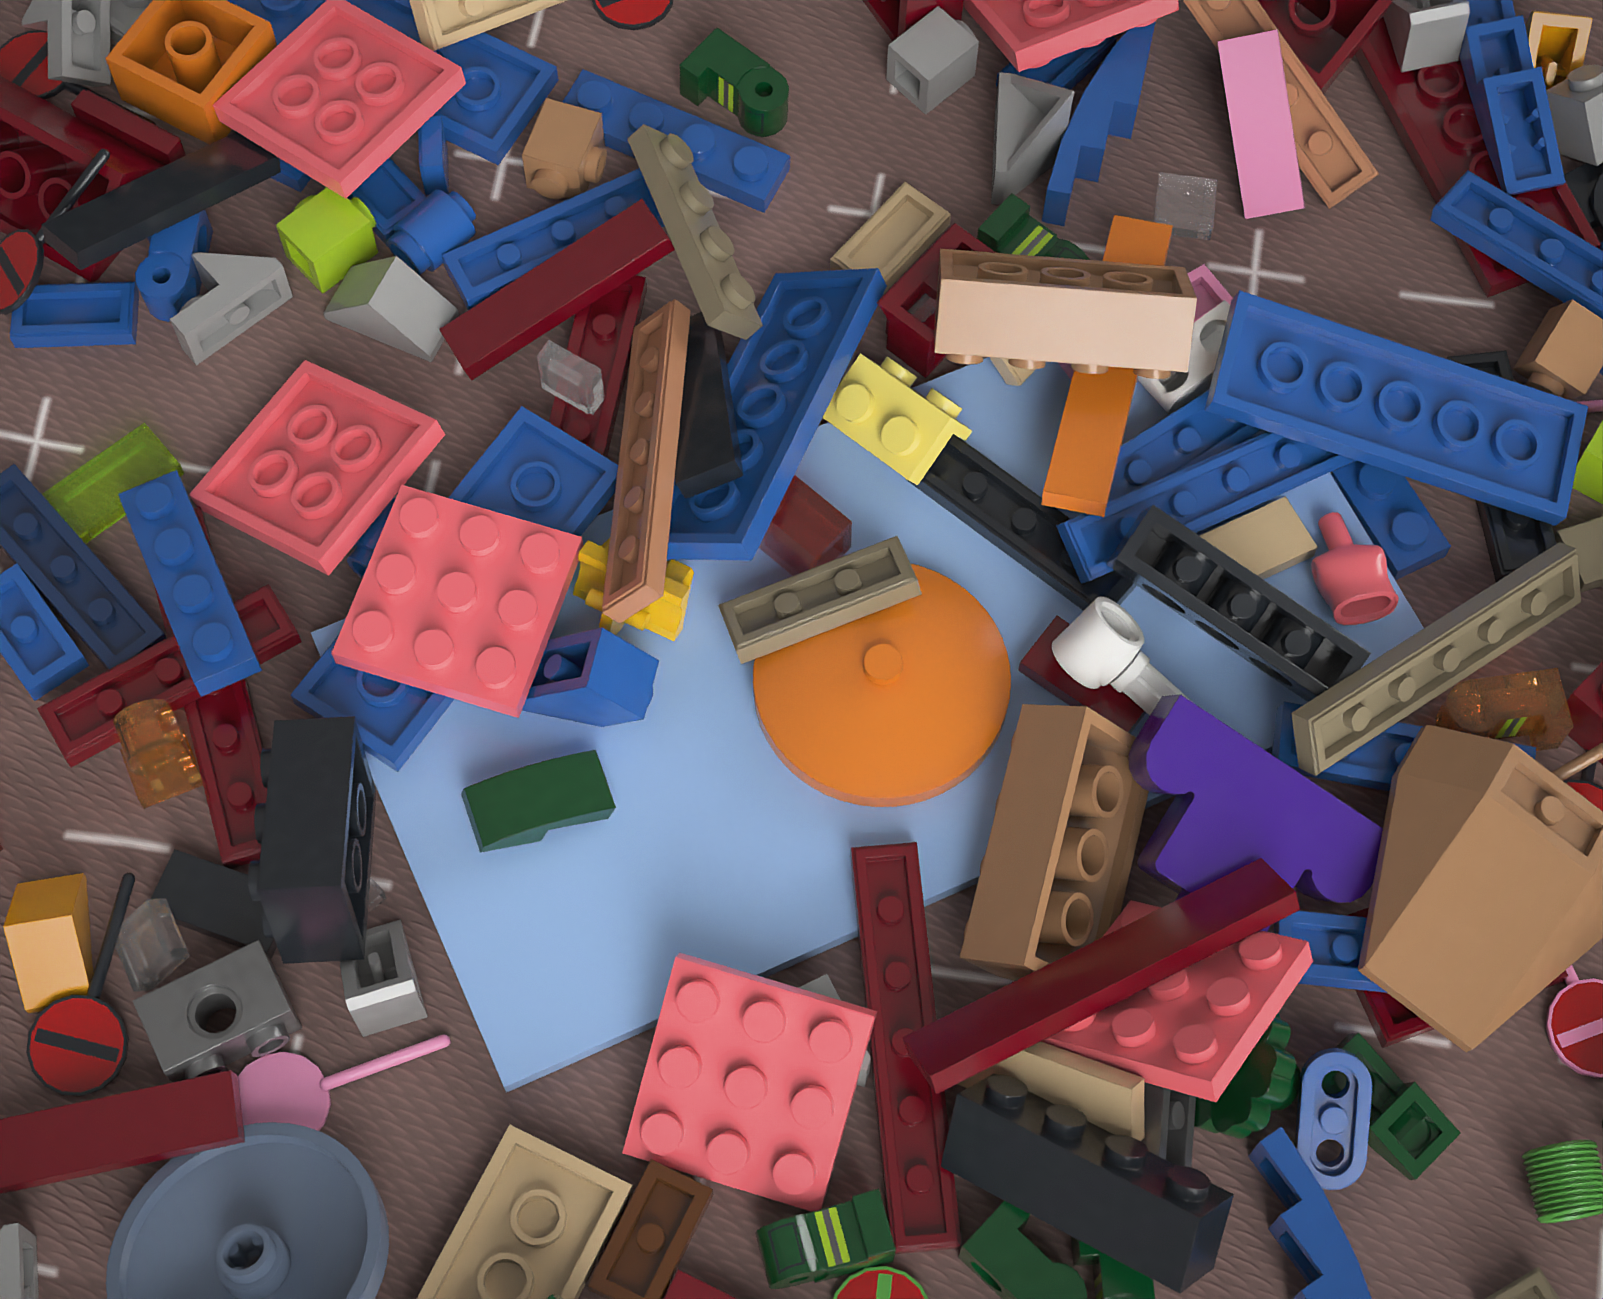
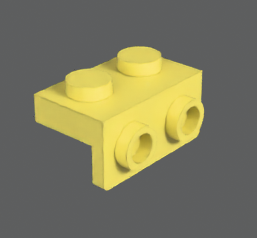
[823,353,972,485]

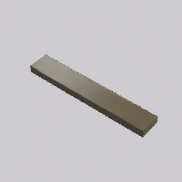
[1291,542,1581,776]

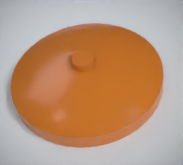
[753,563,1011,807]

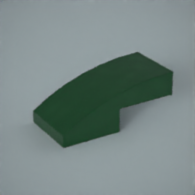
[461,750,616,853]
[1322,1032,1461,1180]

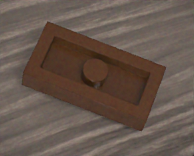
[587,1159,714,1299]

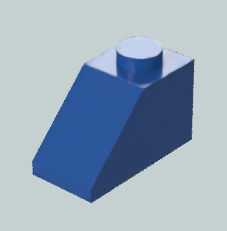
[522,627,659,727]

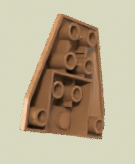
[1358,724,1603,1052]

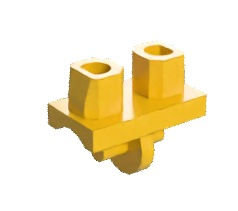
[573,538,694,641]

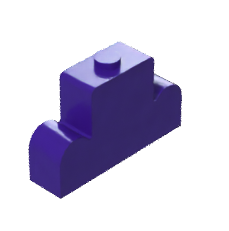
[1128,694,1383,932]

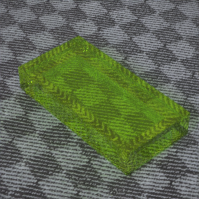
[42,422,184,544]

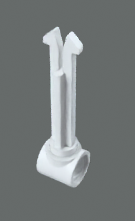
[1052,597,1195,715]

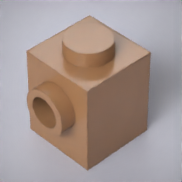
[522,98,607,199]
[1513,299,1603,400]

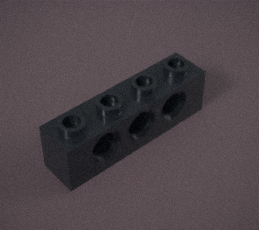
[1106,505,1371,702]

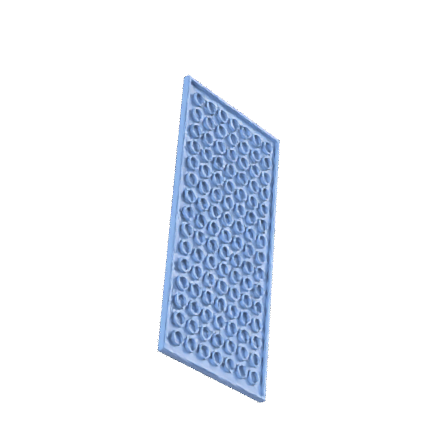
[311,357,1424,1093]

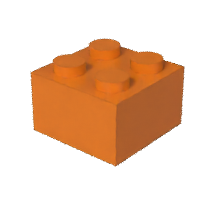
[105,0,277,144]

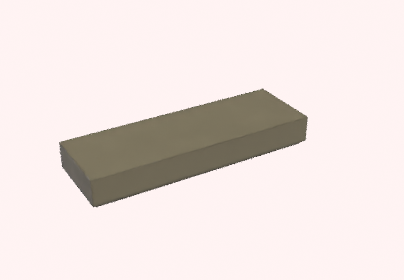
[718,536,922,664]

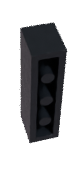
[940,1074,1234,1294]

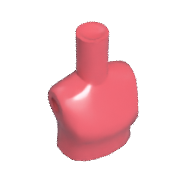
[1311,512,1399,625]

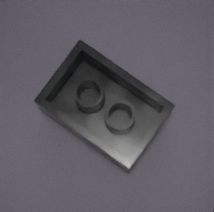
[248,716,376,964]

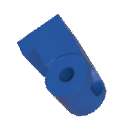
[135,210,213,322]

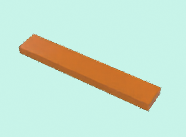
[1041,215,1173,517]

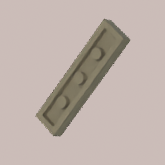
[627,124,763,340]

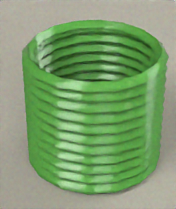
[1521,1139,1603,1223]

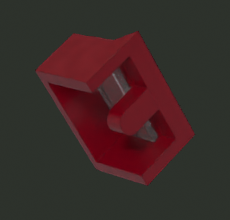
[877,223,996,378]

